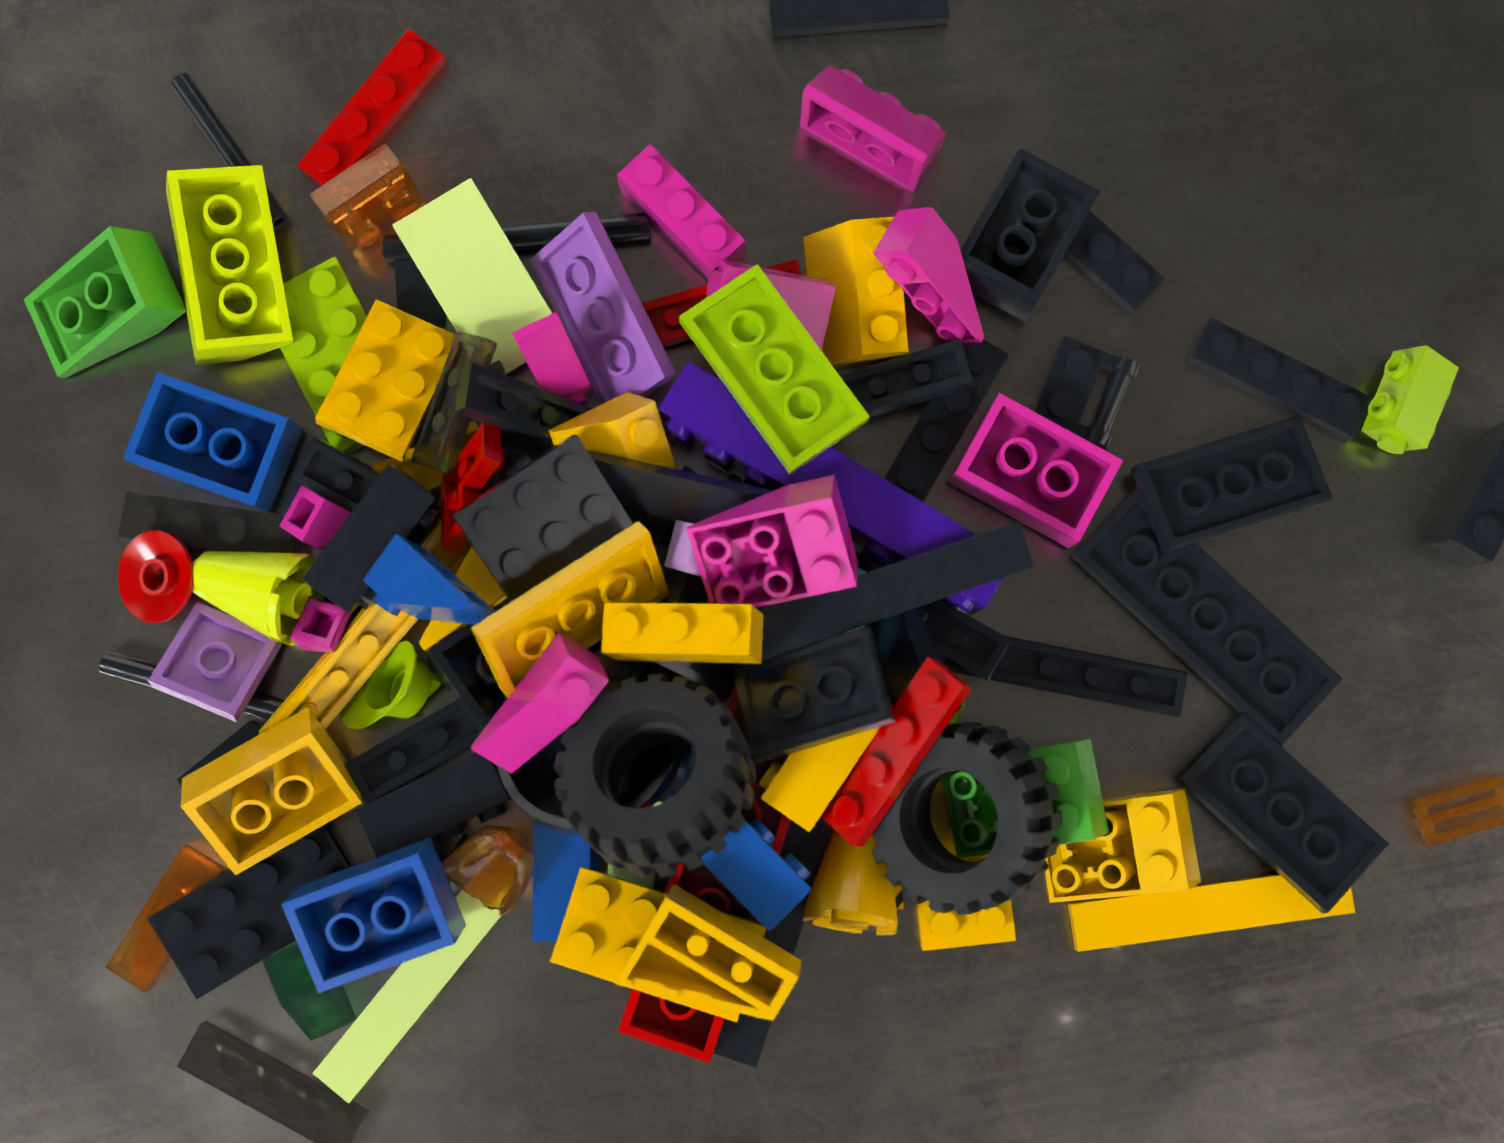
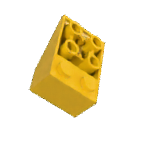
[1045,788,1201,903]

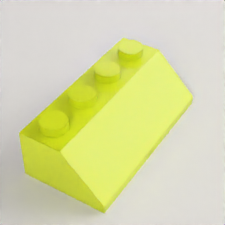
[166,165,293,365]

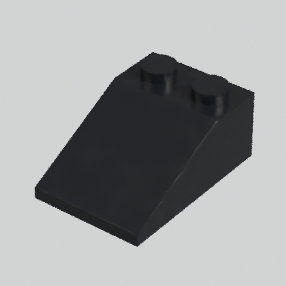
[960,148,1100,322]
[427,599,573,734]

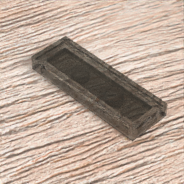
[411,332,498,475]

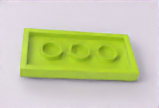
[280,256,368,454]
[679,264,870,475]

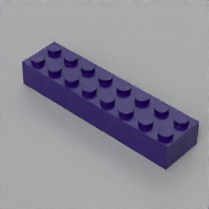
[658,361,1003,614]

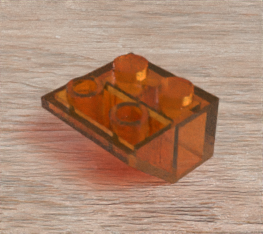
[310,143,425,251]

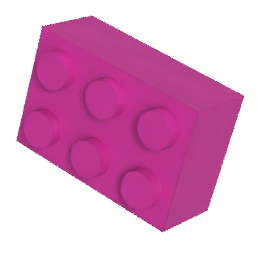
[948,393,1123,548]

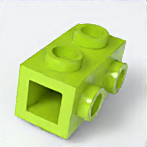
[1361,345,1459,454]

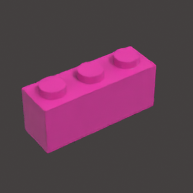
[617,144,746,281]

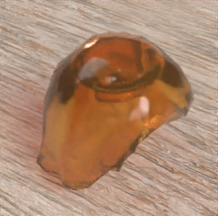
[442,825,534,916]

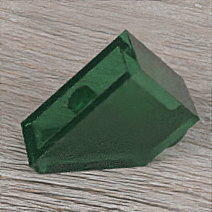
[262,943,357,1041]

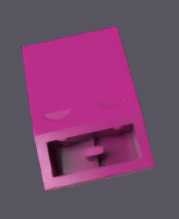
[686,475,859,608]

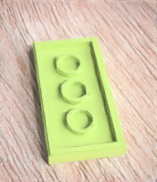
[392,178,553,374]

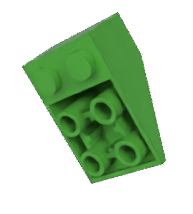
[942,739,1109,858]

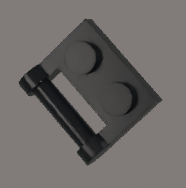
[1033,336,1140,450]

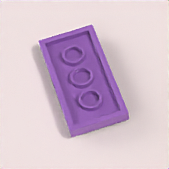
[529,212,677,405]

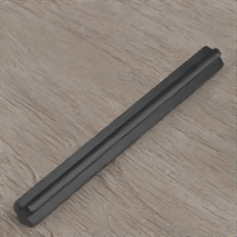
[381,213,651,262]

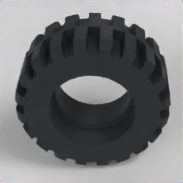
[554,674,756,877]
[871,722,1062,915]

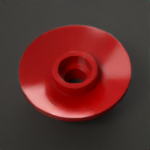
[118,530,193,623]

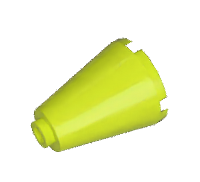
[192,551,325,646]

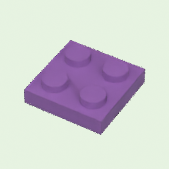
[148,602,282,722]

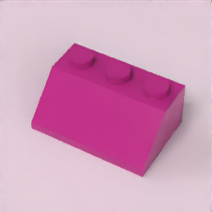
[800,65,946,193]

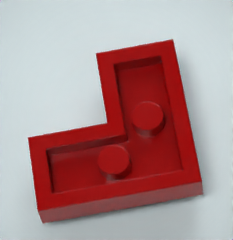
[441,422,505,555]

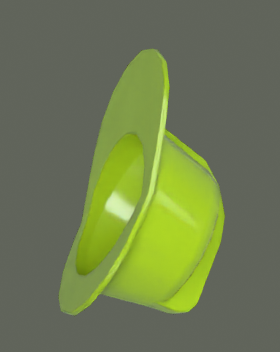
[340,641,441,730]

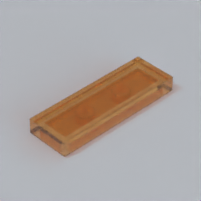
[105,844,227,992]

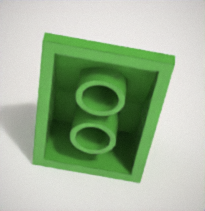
[24,226,187,378]

